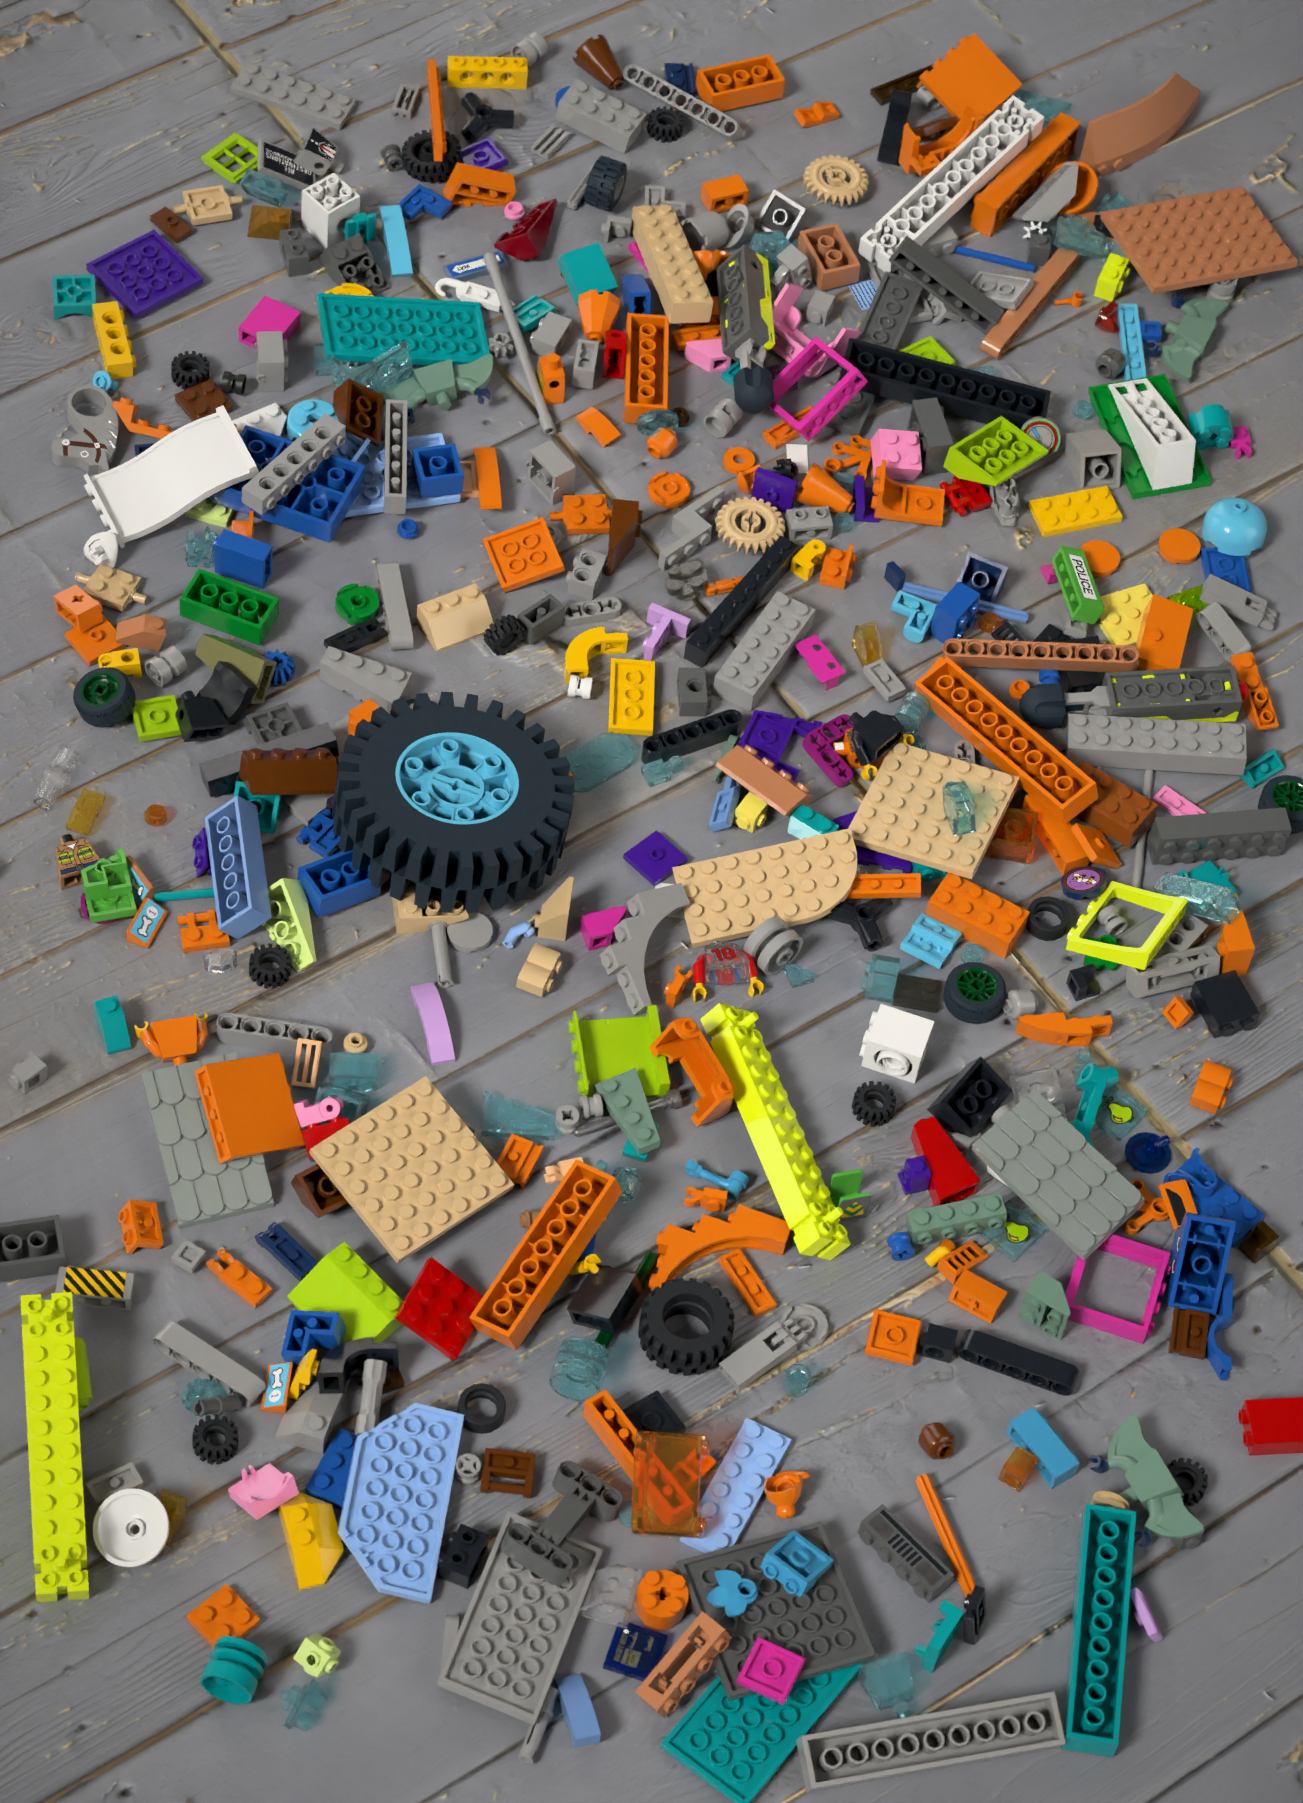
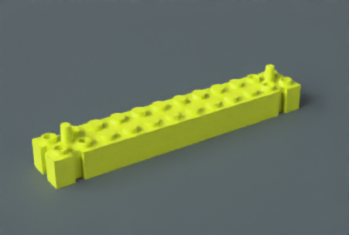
[700,1003,851,1260]
[20,1292,89,1603]

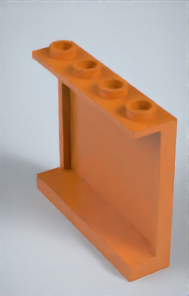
[916,33,1023,122]
[194,1053,305,1164]

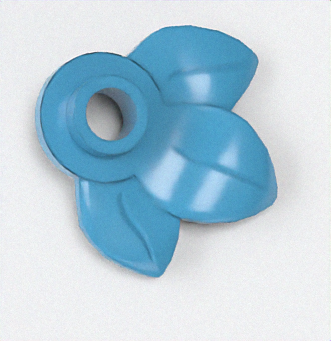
[706,1570,758,1617]

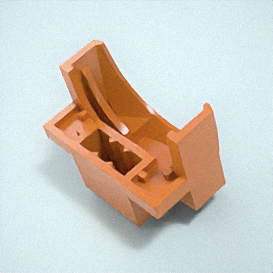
[898,104,984,177]

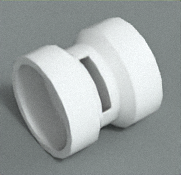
[568,675,593,700]

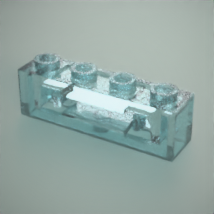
[1153,872,1242,924]

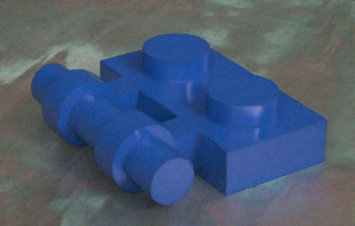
[296,809,341,858]

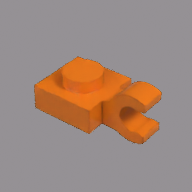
[664,965,692,1008]
[684,1187,728,1212]

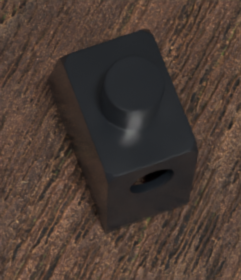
[175,691,229,742]

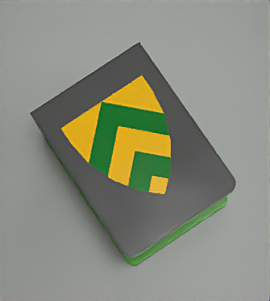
[829,1169,871,1222]

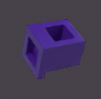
[898,1156,932,1195]

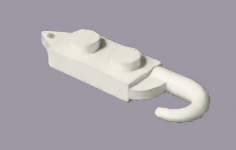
[435,278,515,312]

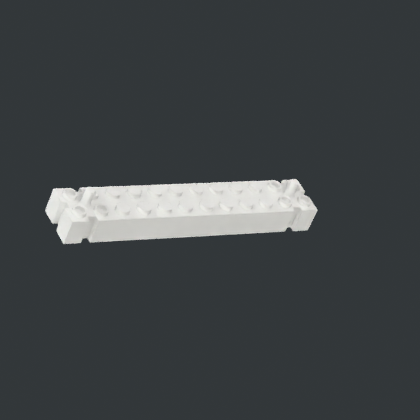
[858,95,1044,273]

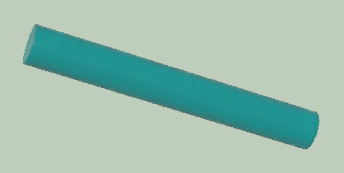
[154,888,214,902]

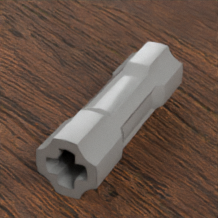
[355,1359,387,1436]

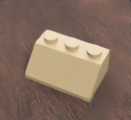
[416,583,494,652]

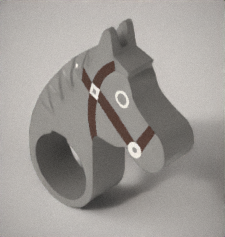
[51,385,118,475]

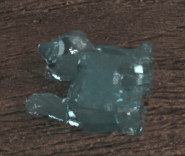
[184,526,219,568]

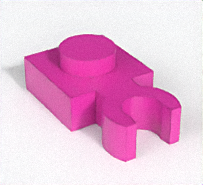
[1228,426,1252,459]

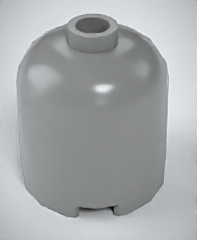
[680,211,729,252]

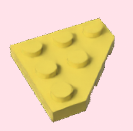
[1097,583,1152,647]

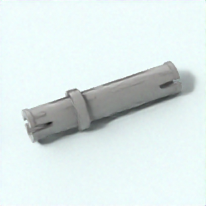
[517,1686,559,1764]

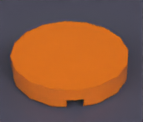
[648,472,690,508]
[1158,528,1201,565]
[1080,540,1120,577]

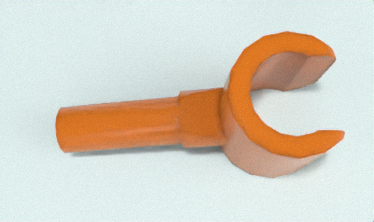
[1054,291,1084,308]

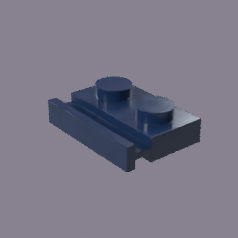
[664,63,696,97]

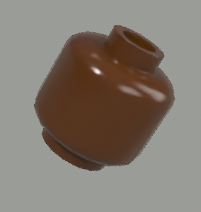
[918,1422,956,1460]

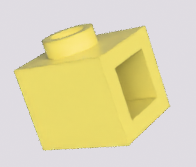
[733,792,768,833]

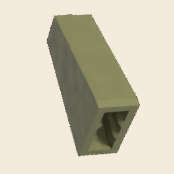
[195,634,277,704]

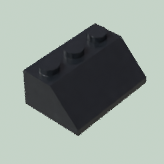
[927,1056,1013,1138]

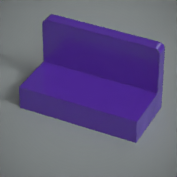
[853,475,880,523]

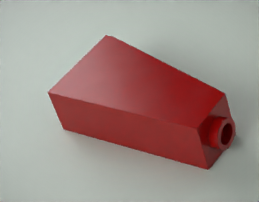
[911,1116,981,1206]

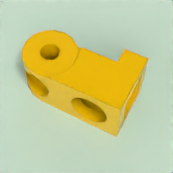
[790,539,826,582]
[98,648,142,678]

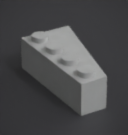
[320,646,412,714]

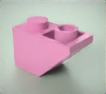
[684,339,731,372]

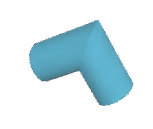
[890,590,937,643]

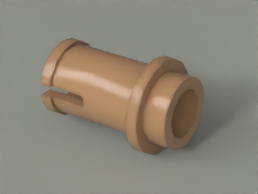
[519,1210,541,1230]

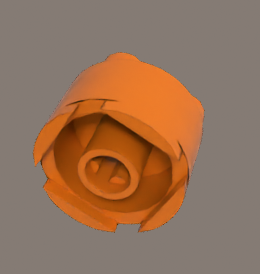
[634,1570,689,1631]

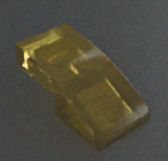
[66,789,106,836]

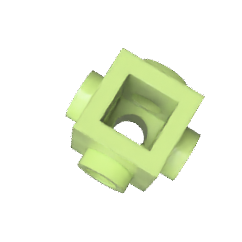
[293,1633,341,1677]

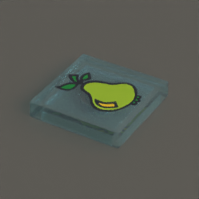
[1095,1085,1149,1143]
[978,1200,1046,1262]

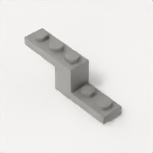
[658,486,725,571]

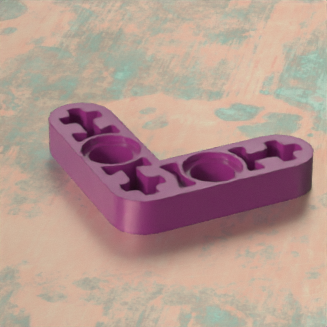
[802,714,854,787]

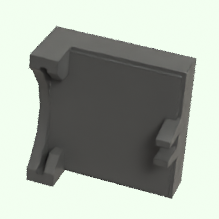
[246,702,302,745]

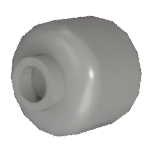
[1002,988,1038,1020]

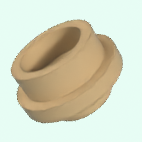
[344,1033,367,1056]

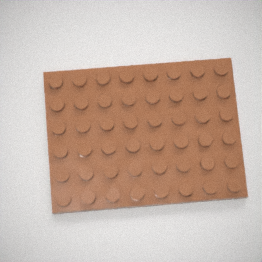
[1100,186,1298,294]

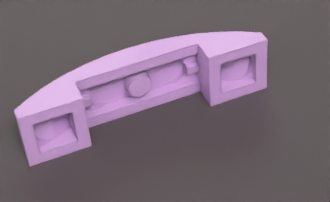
[410,982,455,1065]

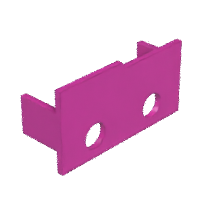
[794,635,846,691]

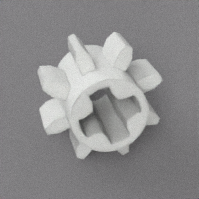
[1023,221,1047,238]

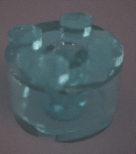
[750,230,790,278]

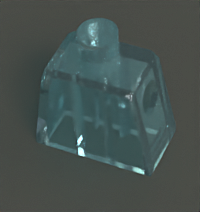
[942,781,976,836]
[857,1652,915,1719]

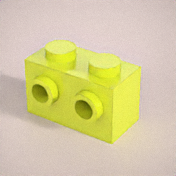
[1094,253,1131,303]

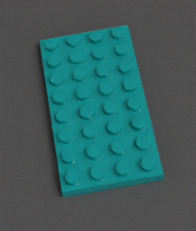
[316,293,490,367]
[660,1662,867,1803]

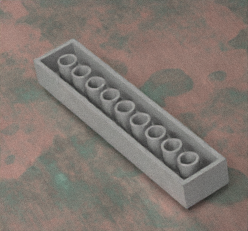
[796,1692,1066,1793]

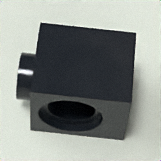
[919,1323,958,1363]

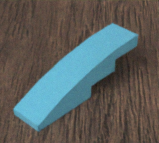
[380,205,413,278]

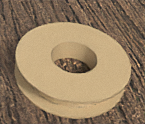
[1091,1491,1129,1510]

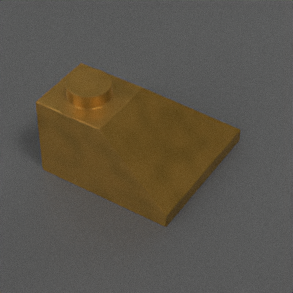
[248,205,293,240]

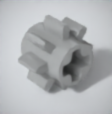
[488,333,513,359]

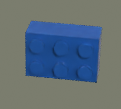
[297,850,381,918]

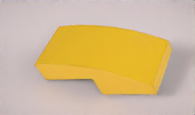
[288,1349,320,1400]

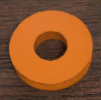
[723,447,755,475]

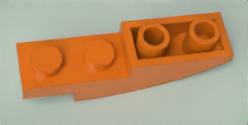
[1230,652,1279,731]
[1015,1012,1113,1046]

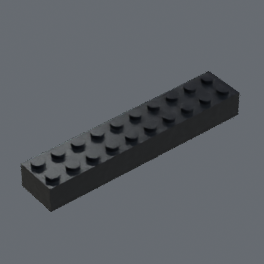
[838,338,1051,430]

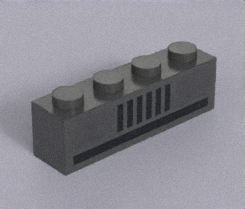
[858,1504,954,1603]

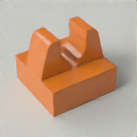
[1162,996,1194,1029]

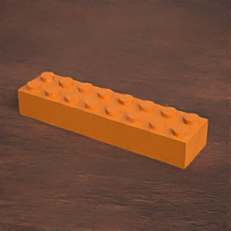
[970,112,1081,238]
[469,1159,623,1351]

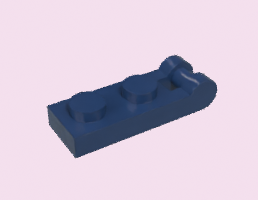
[255,1222,318,1282]

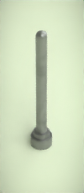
[573,1088,683,1137]

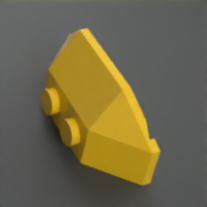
[277,1492,344,1590]

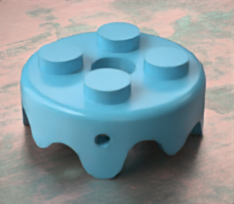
[287,399,339,441]

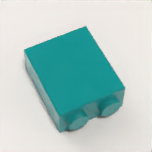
[557,242,618,306]

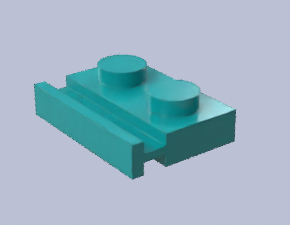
[505,295,556,333]

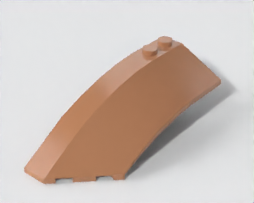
[1080,71,1200,177]

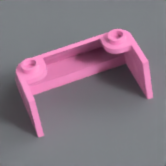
[772,283,861,378]

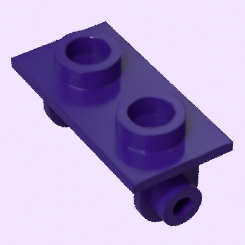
[192,827,212,878]

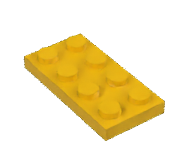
[1028,485,1123,537]
[608,658,655,736]

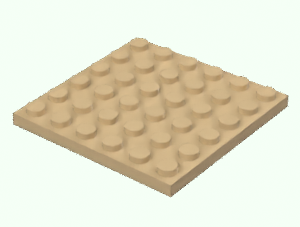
[848,742,1020,879]
[309,1076,514,1264]

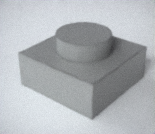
[171,1239,206,1274]

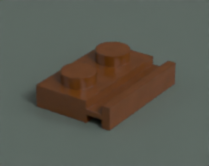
[1168,1307,1210,1360]

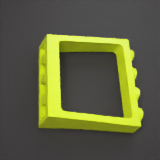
[1066,881,1188,970]

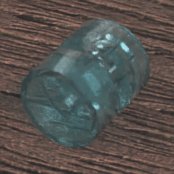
[893,692,931,734]

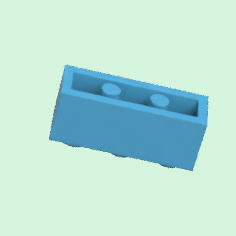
[1006,1407,1080,1489]

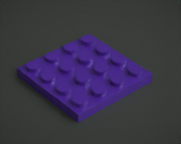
[86,230,203,319]

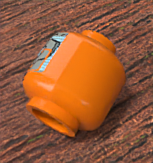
[646,427,678,459]

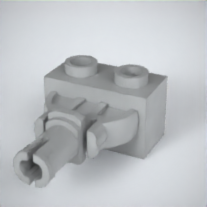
[770,244,813,298]

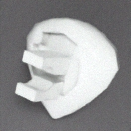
[83,532,118,568]

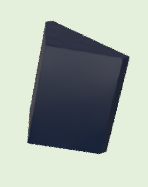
[955,551,1009,604]

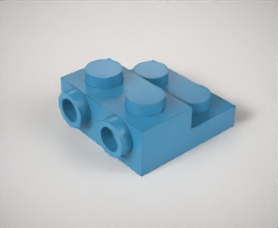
[760,1530,834,1598]

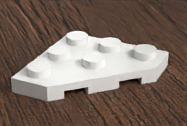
[232,403,287,437]

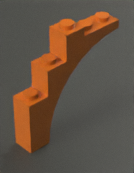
[648,1204,792,1291]

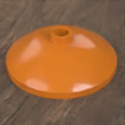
[1041,161,1098,216]

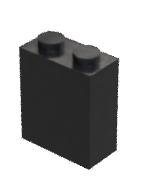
[1190,970,1260,1038]
[567,1264,642,1334]

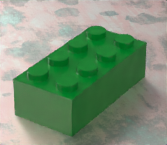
[180,568,279,646]

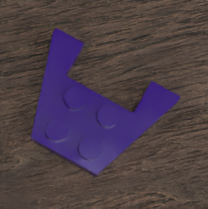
[738,710,822,782]
[833,810,912,874]

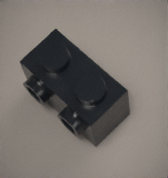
[437,1524,489,1589]

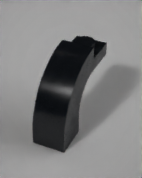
[318,1337,399,1394]

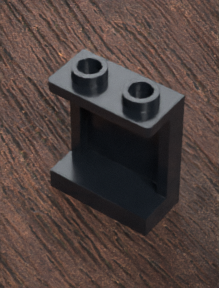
[1057,635,1108,693]

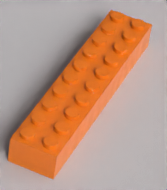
[914,657,1098,825]

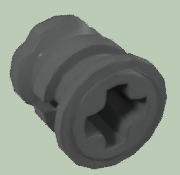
[381,144,404,172]

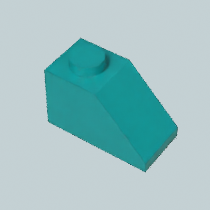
[94,995,131,1055]

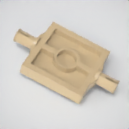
[172,185,242,226]
[75,564,148,612]

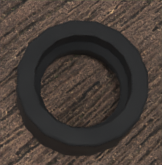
[1026,896,1070,941]
[457,1383,506,1434]

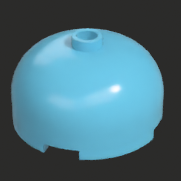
[1201,498,1267,556]

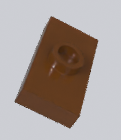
[150,206,193,243]

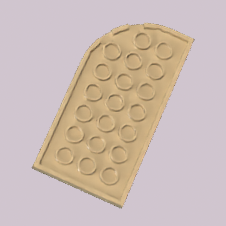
[672,828,858,948]

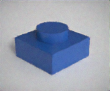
[1140,321,1162,342]

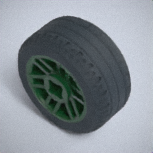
[73,667,136,728]
[1258,775,1303,834]
[943,962,1006,1024]

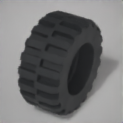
[638,1278,735,1376]

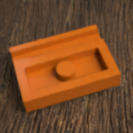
[496,1134,544,1188]

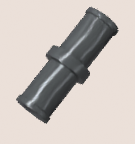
[193,1395,241,1416]

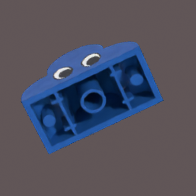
[1167,1212,1236,1315]

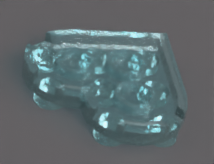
[1053,214,1114,261]

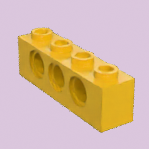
[447,56,528,89]
[92,301,136,379]

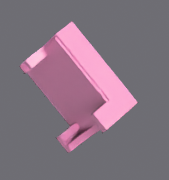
[228,1463,299,1520]

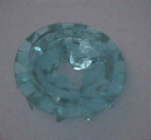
[181,1379,222,1417]

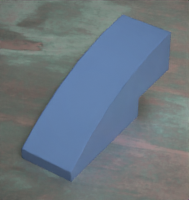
[554,1674,601,1748]

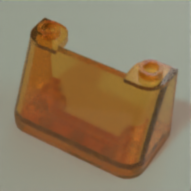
[631,1431,710,1539]

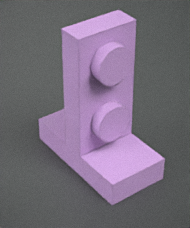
[642,603,691,661]

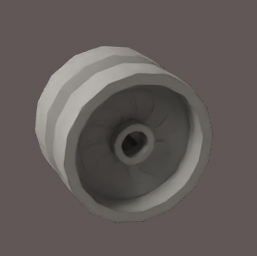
[743,916,803,976]

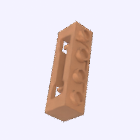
[635,1611,732,1718]

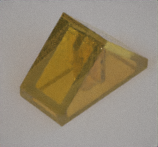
[852,621,884,668]
[159,1488,187,1546]

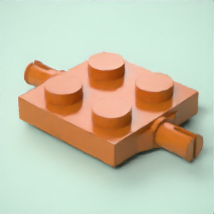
[549,494,612,535]

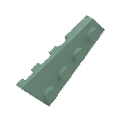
[594,1068,660,1155]

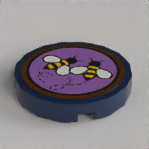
[1061,866,1106,900]

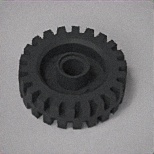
[402,129,462,182]

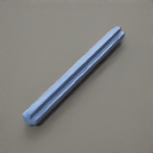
[902,582,1029,623]

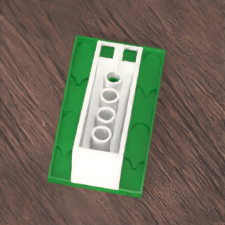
[1088,374,1211,500]

